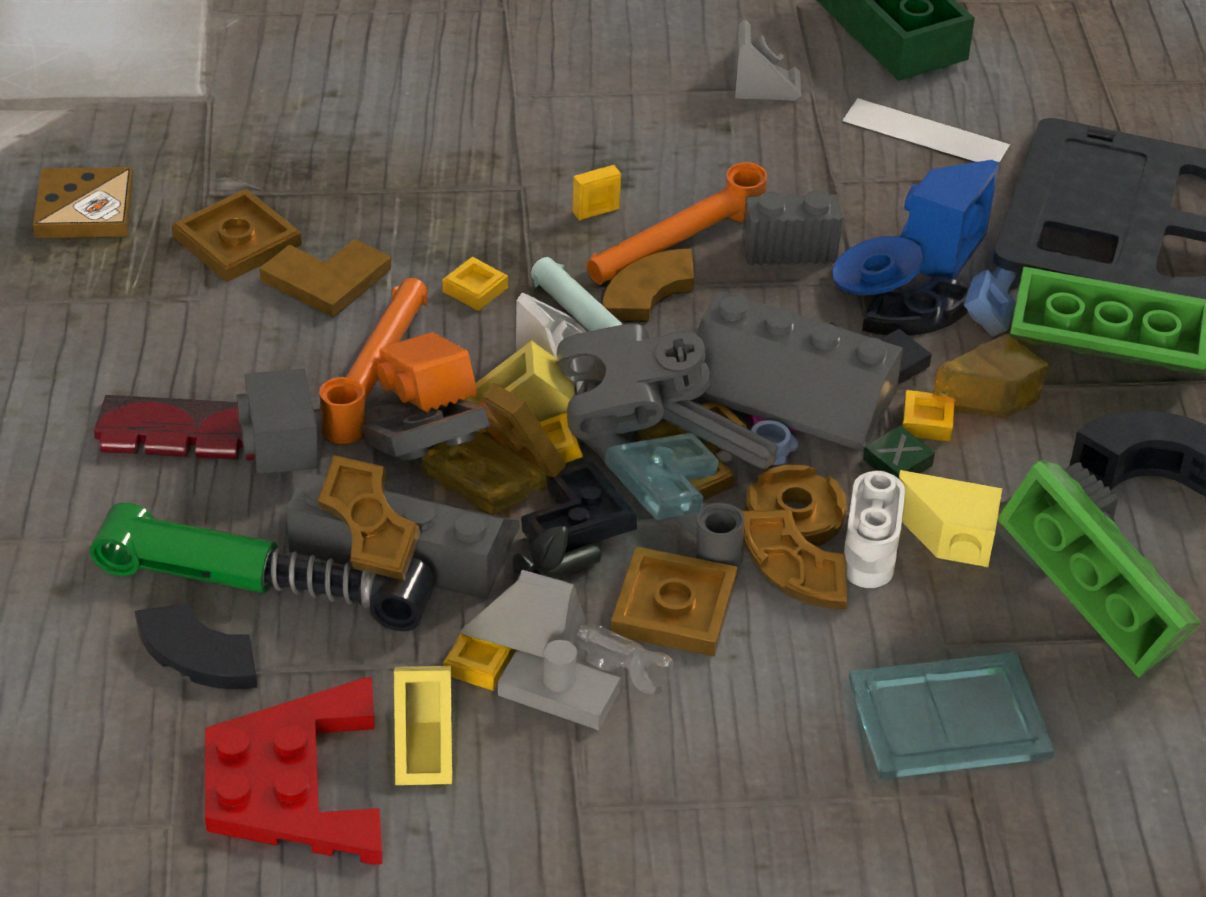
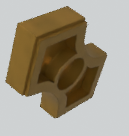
[317,455,420,580]

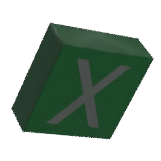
[863,426,935,479]

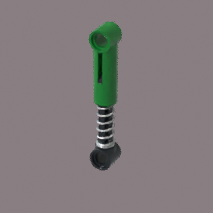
[89,502,436,632]

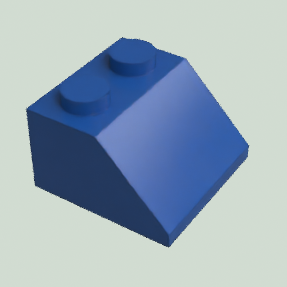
[900,160,999,280]

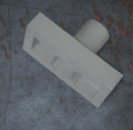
[498,640,621,730]

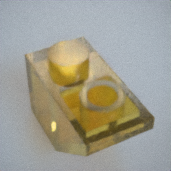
[932,334,1049,419]

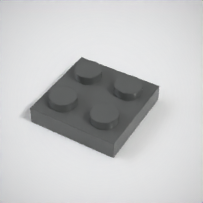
[361,399,490,461]

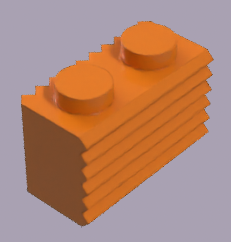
[377,332,477,413]

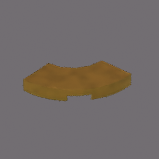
[603,249,694,321]
[741,509,847,609]

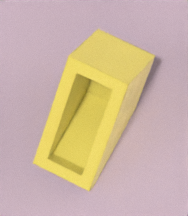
[465,340,575,432]
[899,470,1002,567]
[394,666,452,785]

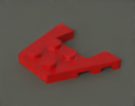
[205,677,383,865]

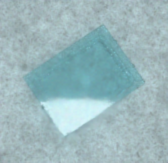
[848,652,1055,779]

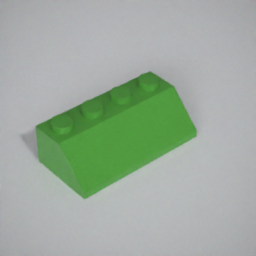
[1009,267,1206,375]
[997,461,1202,678]

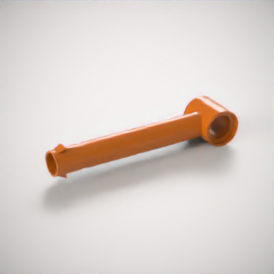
[586,162,767,284]
[319,278,428,444]

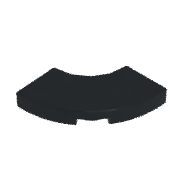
[862,275,971,336]
[135,603,257,689]

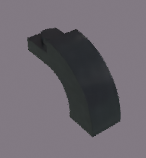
[1069,410,1206,497]

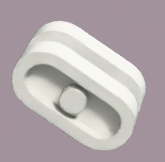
[844,471,905,588]

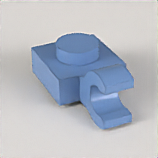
[964,267,1016,338]

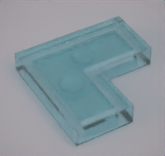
[604,433,719,520]

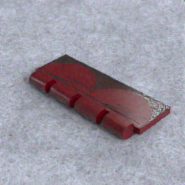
[94,395,254,461]

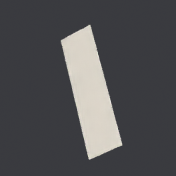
[842,98,1010,162]

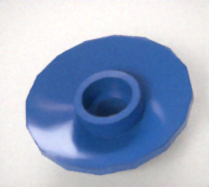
[832,236,924,295]

